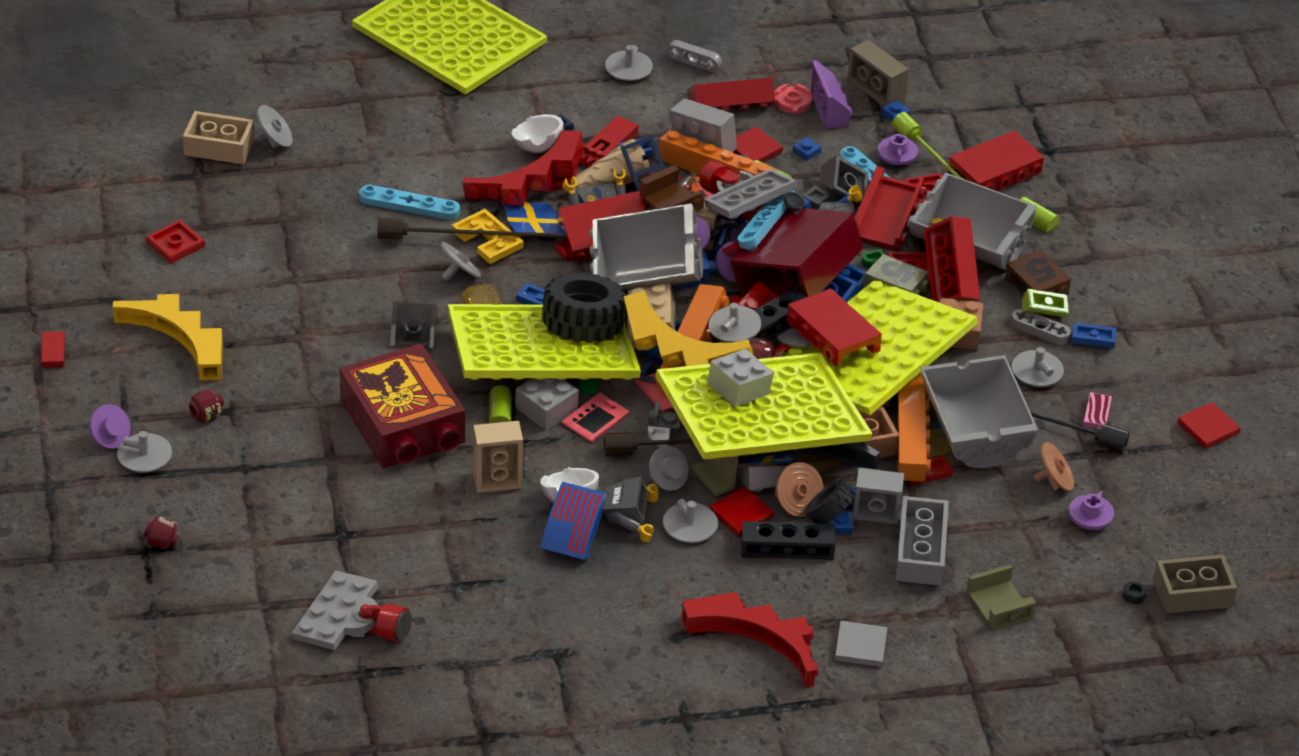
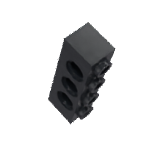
[749,288,806,350]
[741,521,836,560]

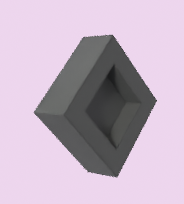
[802,186,831,209]

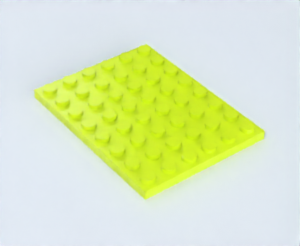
[352,0,547,95]
[781,280,978,415]
[448,304,641,380]
[656,353,872,459]

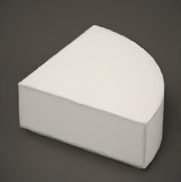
[648,426,670,447]

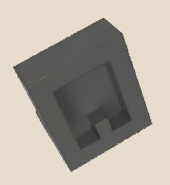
[649,401,681,435]

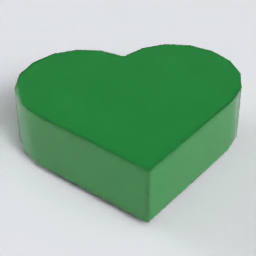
[861,249,885,268]

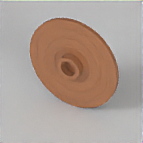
[1034,442,1074,491]
[775,462,824,517]

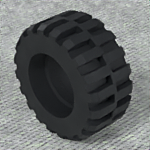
[542,272,626,343]

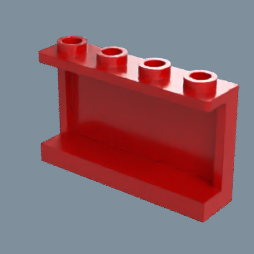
[948,130,1044,191]
[855,166,927,252]
[558,191,646,261]
[786,289,882,367]

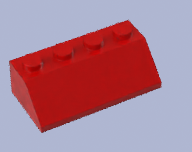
[687,77,775,111]
[924,216,980,303]

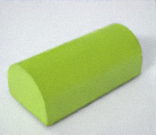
[1020,197,1060,233]
[1022,289,1069,317]
[489,385,512,424]

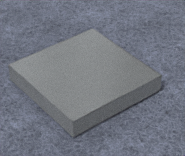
[835,621,887,667]

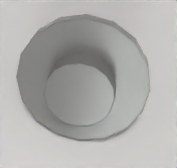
[649,446,689,491]

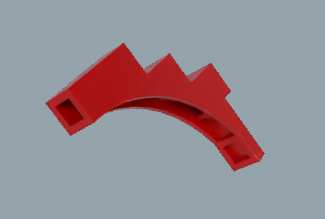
[462,131,584,206]
[681,592,818,688]

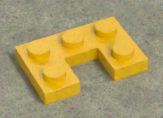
[452,209,524,264]

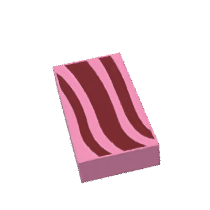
[1083,392,1112,430]

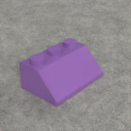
[810,60,852,129]

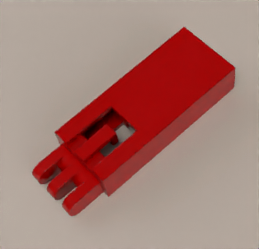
[579,116,639,168]

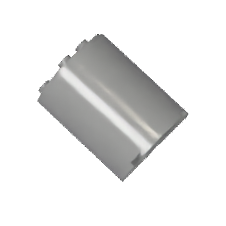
[907,173,1037,270]
[590,203,703,293]
[920,355,1038,468]

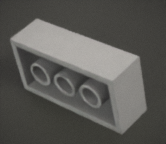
[895,496,949,586]

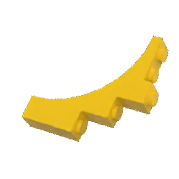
[624,290,754,367]
[113,294,223,381]

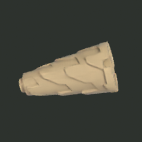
[569,139,650,192]

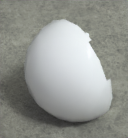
[511,114,563,154]
[540,467,599,503]

